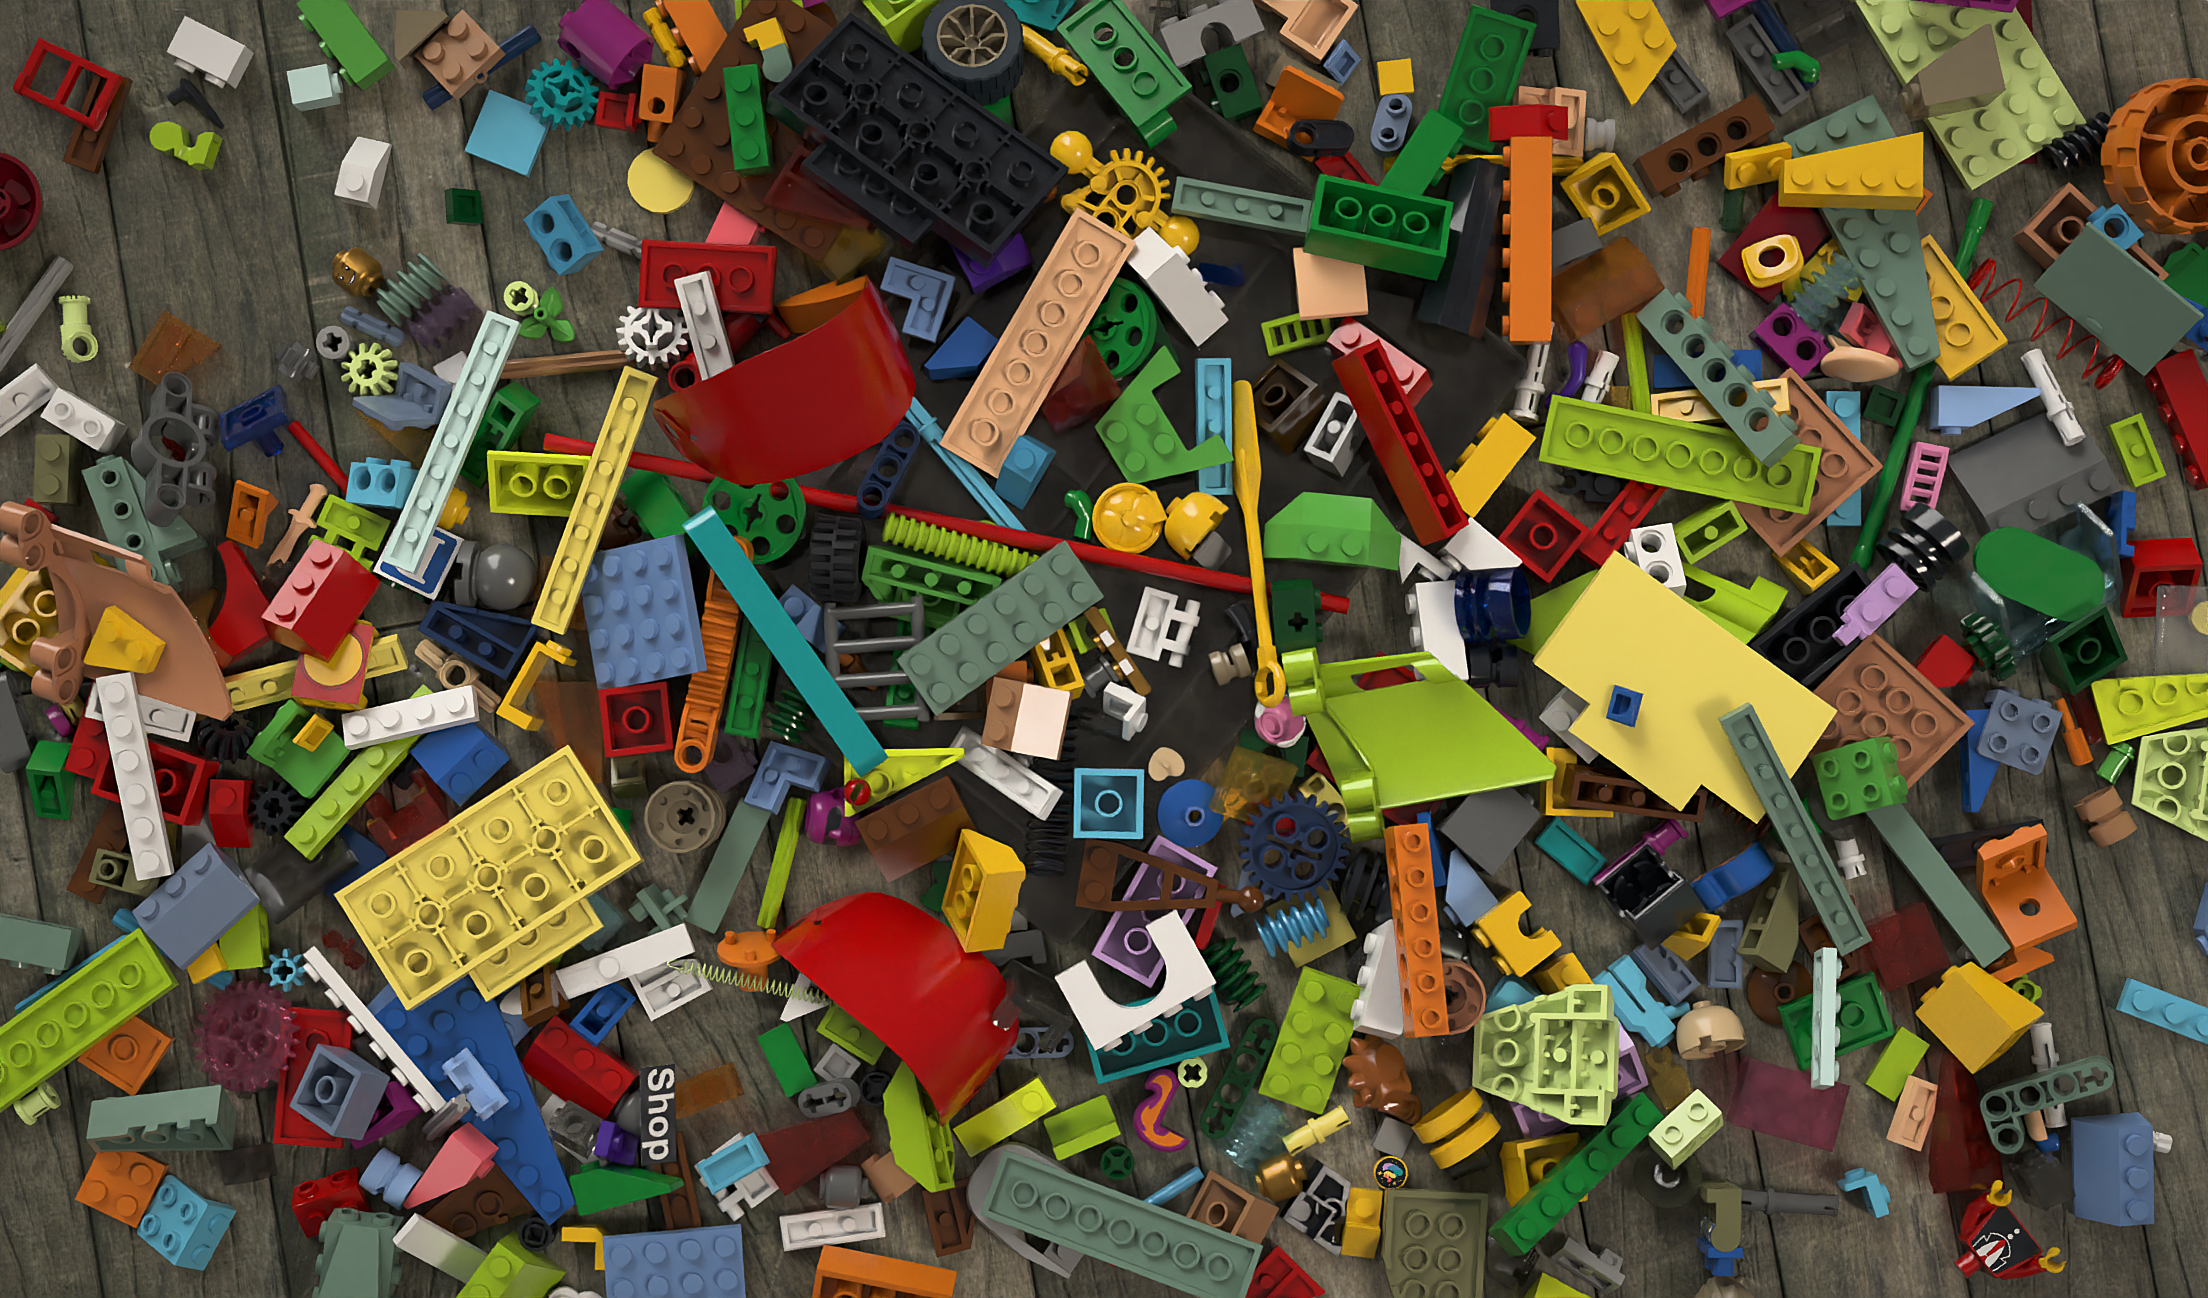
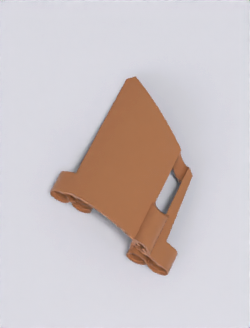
[0,501,234,721]

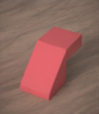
[1838,302,1903,369]

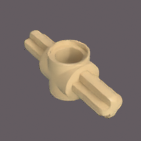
[415,639,502,713]

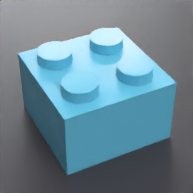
[1073,768,1144,839]

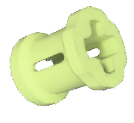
[504,281,540,316]
[1176,1056,1207,1088]
[13,1081,61,1126]

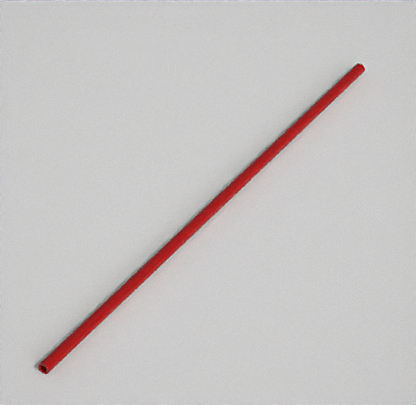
[543,433,1350,615]

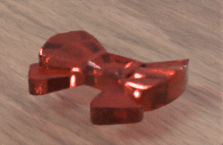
[322,930,365,970]

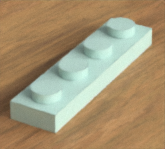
[1811,947,1842,1090]

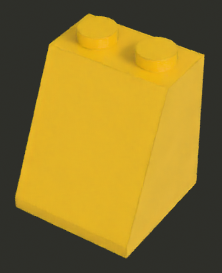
[1915,961,2044,1074]

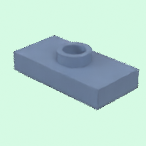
[1706,920,1743,989]
[1629,943,1700,1007]

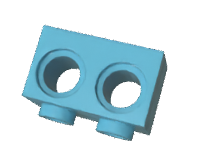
[345,457,419,510]

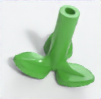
[518,287,575,343]

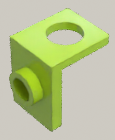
[1064,608,1116,654]

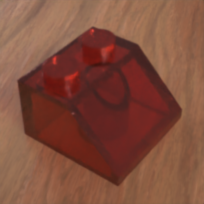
[1040,335,1123,434]

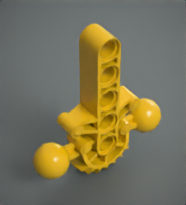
[1050,131,1200,256]

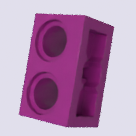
[1748,302,1831,379]

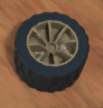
[921,0,1024,106]

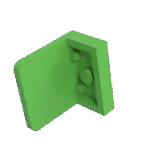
[246,699,351,798]
[1813,736,1908,820]

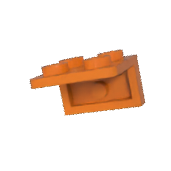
[1253,65,1345,162]

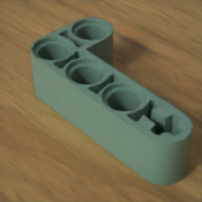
[1980,1055,2114,1154]

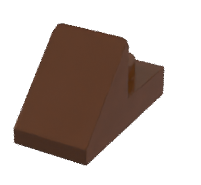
[519,962,570,1028]

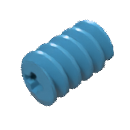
[1254,895,1330,958]

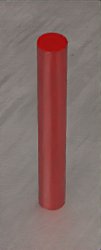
[287,420,349,495]

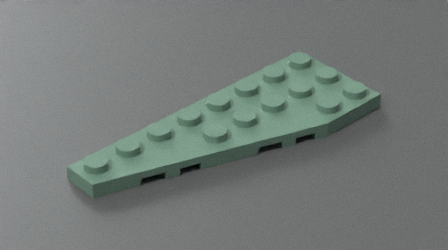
[1781,95,1940,373]

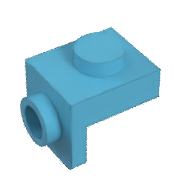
[1837,1168,1891,1218]

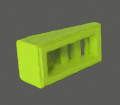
[1261,313,1335,356]

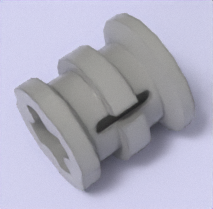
[316,326,356,362]

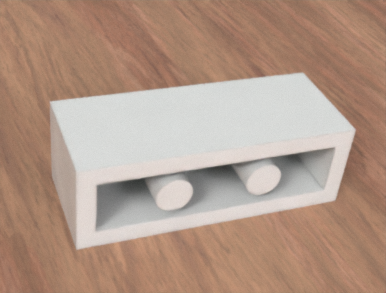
[1405,580,1469,682]

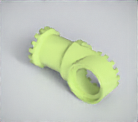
[59,295,98,363]

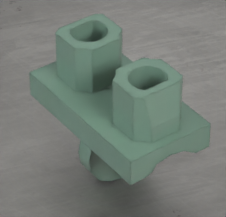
[628,883,690,936]

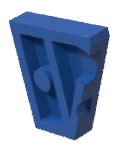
[2097,490,2136,562]

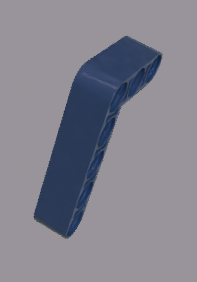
[856,420,920,520]

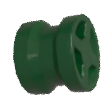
[1100,1143,1134,1180]

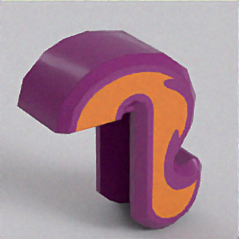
[1133,1067,1190,1153]

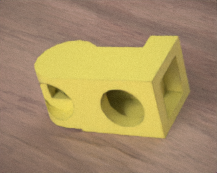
[1297,772,1349,834]

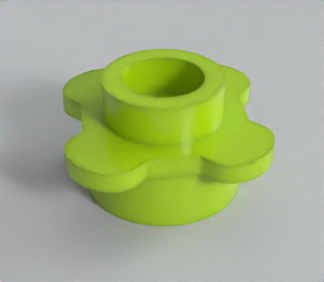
[2007,974,2042,1003]

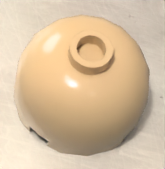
[1676,1001,1746,1060]

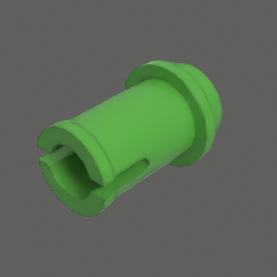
[2095,741,2136,785]

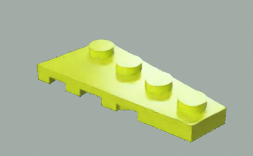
[2089,673,2208,745]

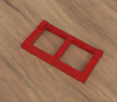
[13,37,123,131]

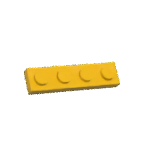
[1651,378,1791,425]

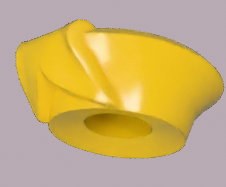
[1092,482,1168,554]

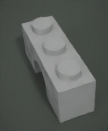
[1151,0,1265,69]

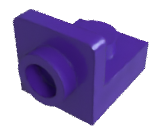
[593,1121,640,1166]

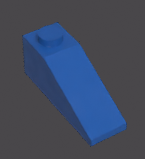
[1653,350,1762,389]
[1959,709,2000,812]

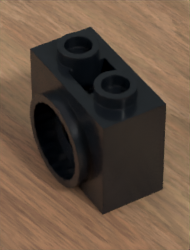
[1490,0,1560,58]

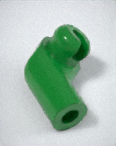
[1064,490,1094,540]

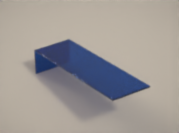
[1198,262,1246,286]

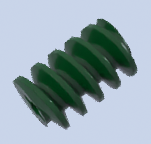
[763,677,816,744]
[1200,936,1267,1013]

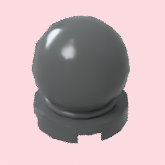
[454,540,538,611]

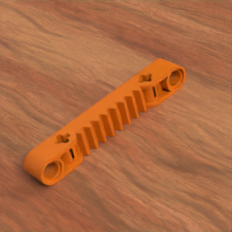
[674,536,754,773]

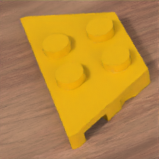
[1573,0,1677,108]

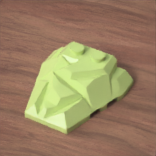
[2131,726,2208,842]
[1472,984,1620,1126]

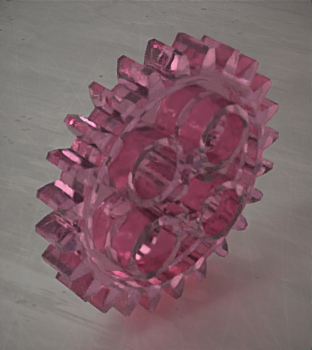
[193,980,300,1093]

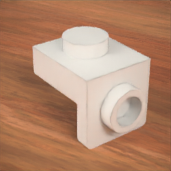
[1103,682,1148,741]

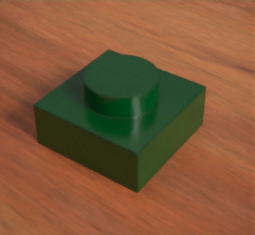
[444,188,483,226]
[1860,384,1906,429]

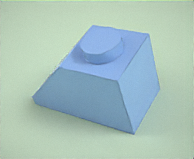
[1442,848,1498,927]

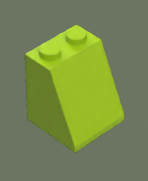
[456,1231,567,1298]

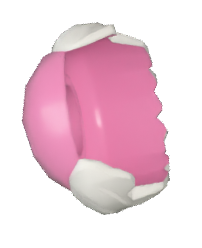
[1254,694,1306,748]

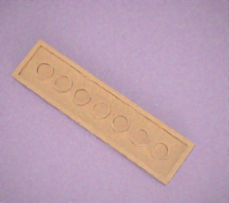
[939,207,1136,479]

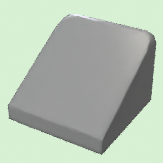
[1192,531,1232,570]
[1370,1114,1414,1159]

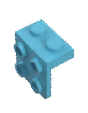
[137,1175,237,1271]

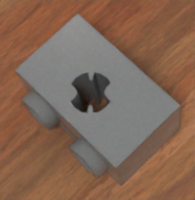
[1304,392,1366,477]

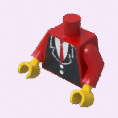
[1954,1180,2067,1280]

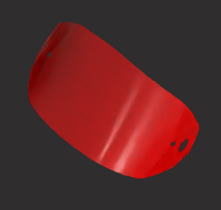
[653,275,916,485]
[771,891,1019,1127]

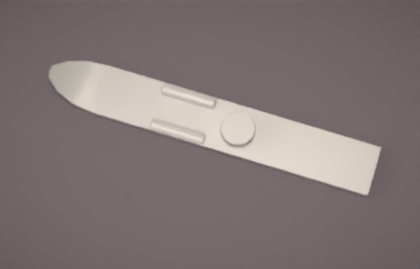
[500,923,695,1015]

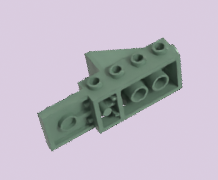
[82,455,209,593]
[312,1208,404,1298]

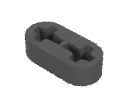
[798,1078,860,1118]

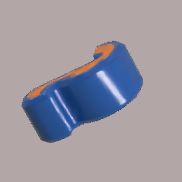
[1691,840,1775,911]

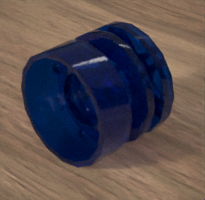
[1454,567,1531,644]

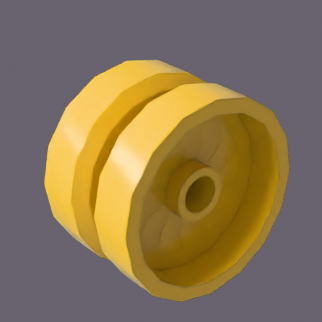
[1412,1086,1501,1169]

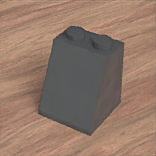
[1435,787,1541,876]

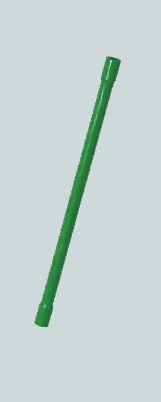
[1848,197,1994,574]

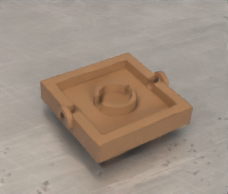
[414,9,506,101]

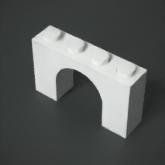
[1055,909,1216,1052]

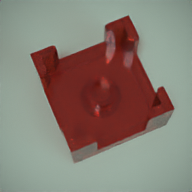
[365,766,449,858]

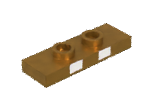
[1083,606,1152,696]

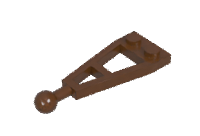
[1075,838,1264,913]

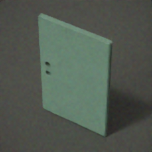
[2033,222,2204,376]

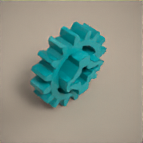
[524,58,599,132]

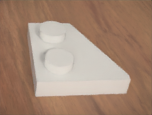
[628,959,713,1021]

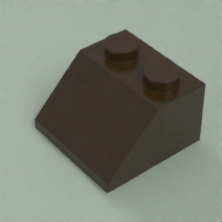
[1250,357,1330,456]

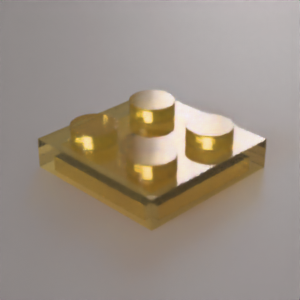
[1209,745,1298,823]

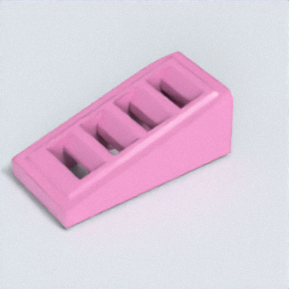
[1899,442,1950,511]

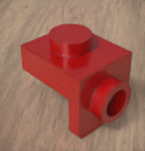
[595,91,644,133]

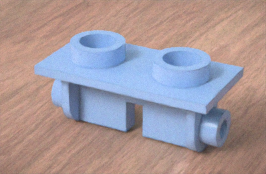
[442,1047,509,1121]

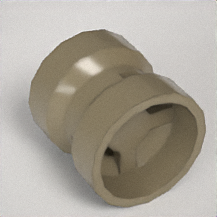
[1208,643,1252,686]

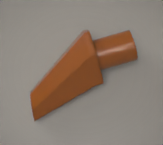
[839,654,878,692]

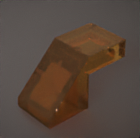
[675,1062,745,1120]

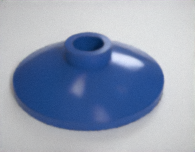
[1157,779,1224,847]

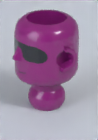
[805,788,883,847]

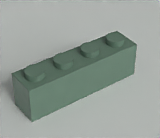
[0,913,82,975]

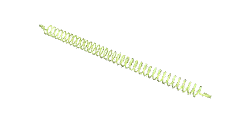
[667,959,844,1011]

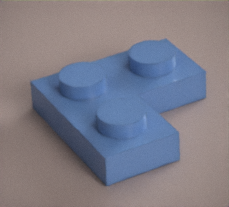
[880,256,956,343]
[744,741,832,815]

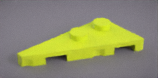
[844,748,965,817]

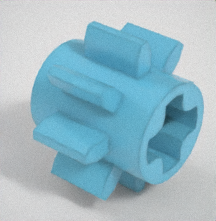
[264,948,305,992]

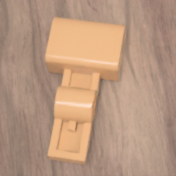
[1252,0,1359,64]

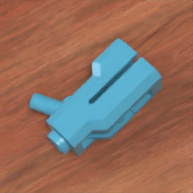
[1592,954,1691,1048]

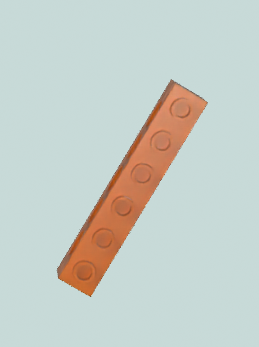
[1384,823,1449,1038]

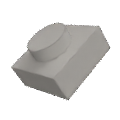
[814,1042,862,1081]

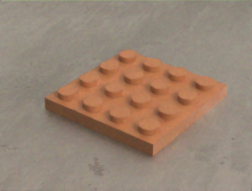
[1723,367,1884,558]
[1807,631,1975,789]

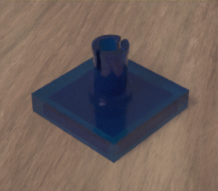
[220,385,289,457]

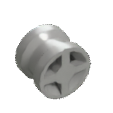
[1583,117,1615,153]

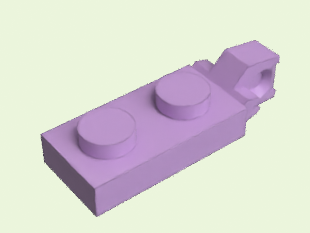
[1832,563,1918,646]

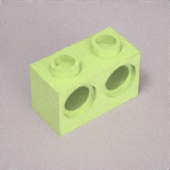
[1648,1089,1724,1170]

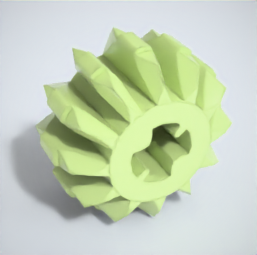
[341,343,399,397]

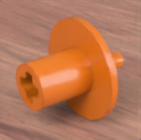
[717,929,782,992]

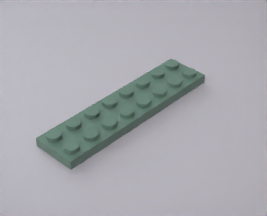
[980,1149,1263,1298]

